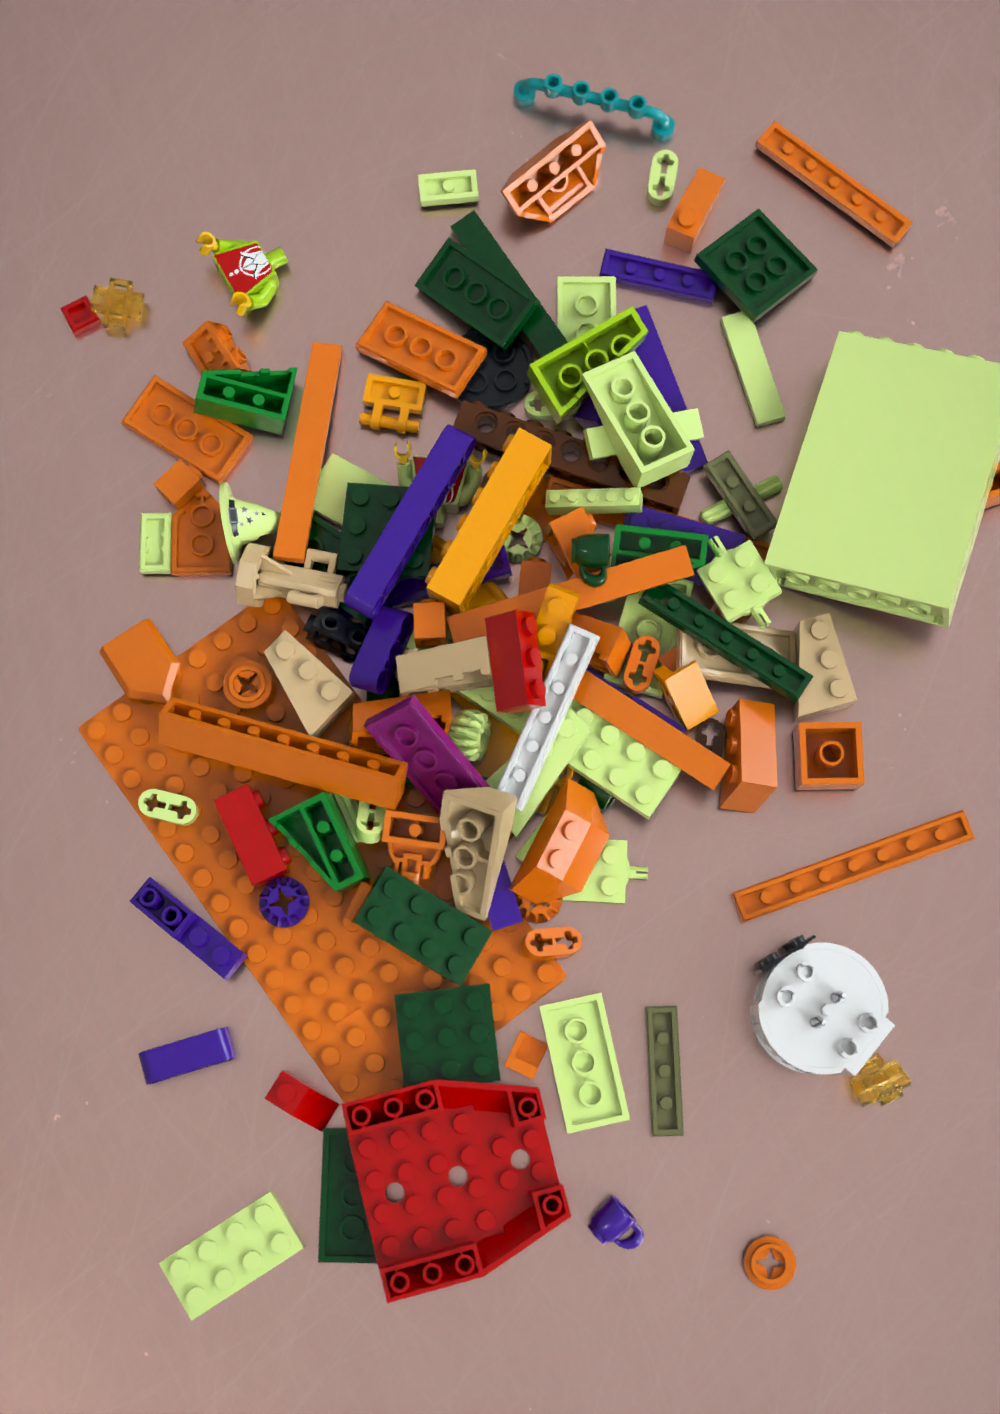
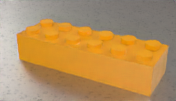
[425,428,552,614]

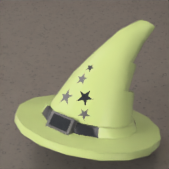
[219,482,281,564]

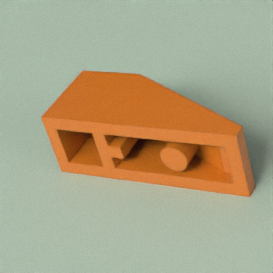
[664,167,726,254]

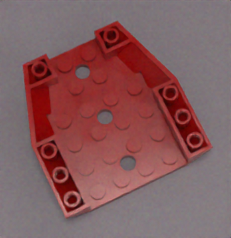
[341,1079,571,1303]

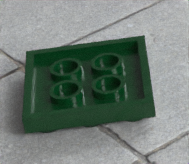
[694,208,818,323]
[337,482,437,580]
[394,984,500,1087]

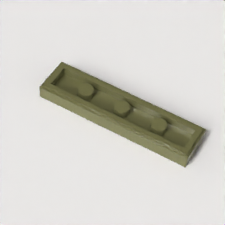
[645,1006,684,1137]

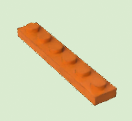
[755,120,913,248]

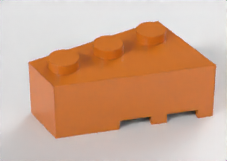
[571,612,633,678]
[349,690,452,755]
[719,698,778,813]

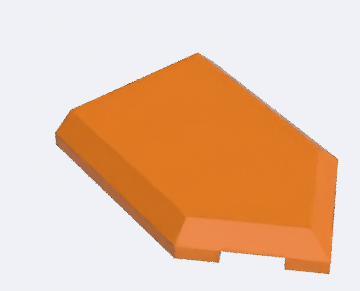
[171,487,232,576]
[99,619,181,705]

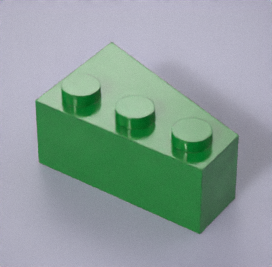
[194,367,298,435]
[611,524,709,568]
[268,791,372,892]

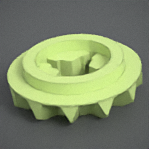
[504,514,543,562]

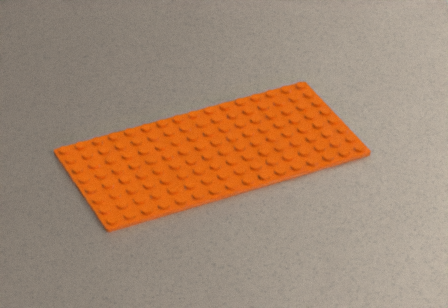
[79,597,566,1103]

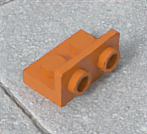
[182,320,251,373]

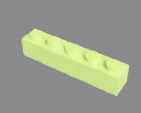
[545,487,643,515]

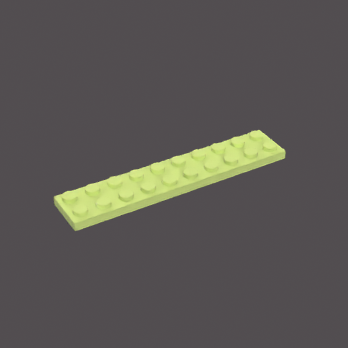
[404,611,683,820]

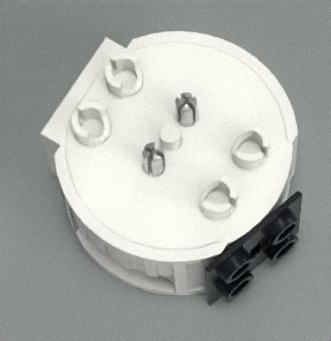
[750,934,895,1076]

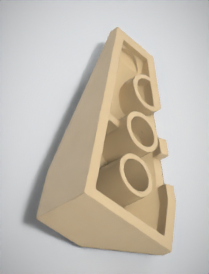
[440,787,518,921]

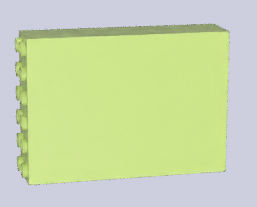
[764,331,1000,628]

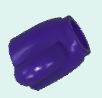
[588,1195,644,1249]

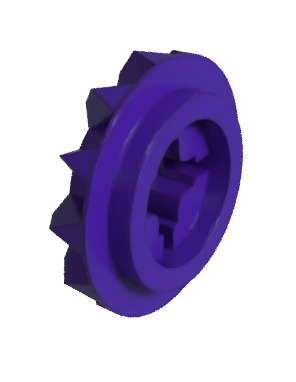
[259,877,310,928]

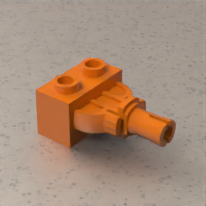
[382,809,447,886]

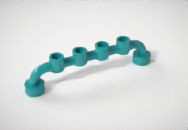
[513,74,675,141]

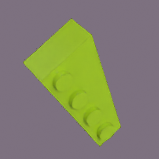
[527,306,648,425]

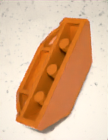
[500,120,606,223]
[509,778,610,904]

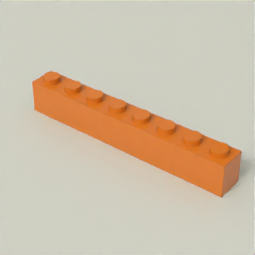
[158,697,408,811]

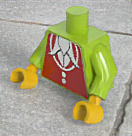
[196,232,288,316]

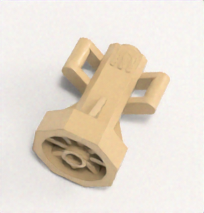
[235,543,349,609]

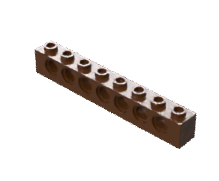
[453,400,691,515]

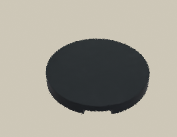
[458,328,534,412]

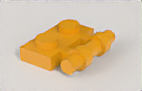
[359,373,427,435]

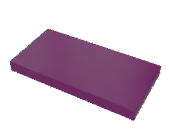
[363,695,490,815]

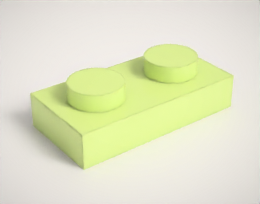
[418,169,479,207]

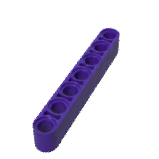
[344,424,477,619]

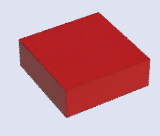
[60,295,101,336]

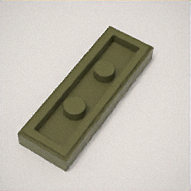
[703,450,777,542]

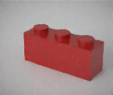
[485,610,546,714]
[213,784,292,888]

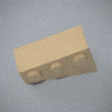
[793,613,858,723]
[264,630,356,738]
[396,636,493,696]

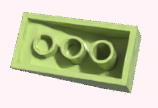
[581,351,695,488]

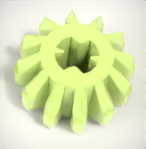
[449,709,491,762]

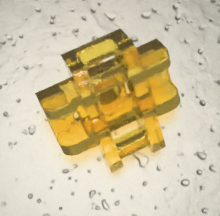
[91,277,145,331]
[850,1053,912,1107]

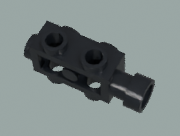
[303,607,369,662]

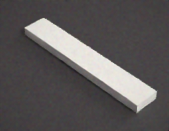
[497,624,600,811]

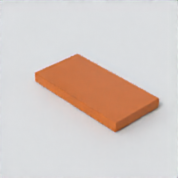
[355,301,487,399]
[121,375,254,486]

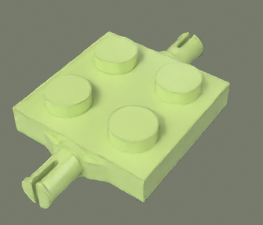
[697,536,782,629]
[562,840,648,903]

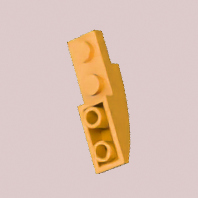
[528,583,580,712]

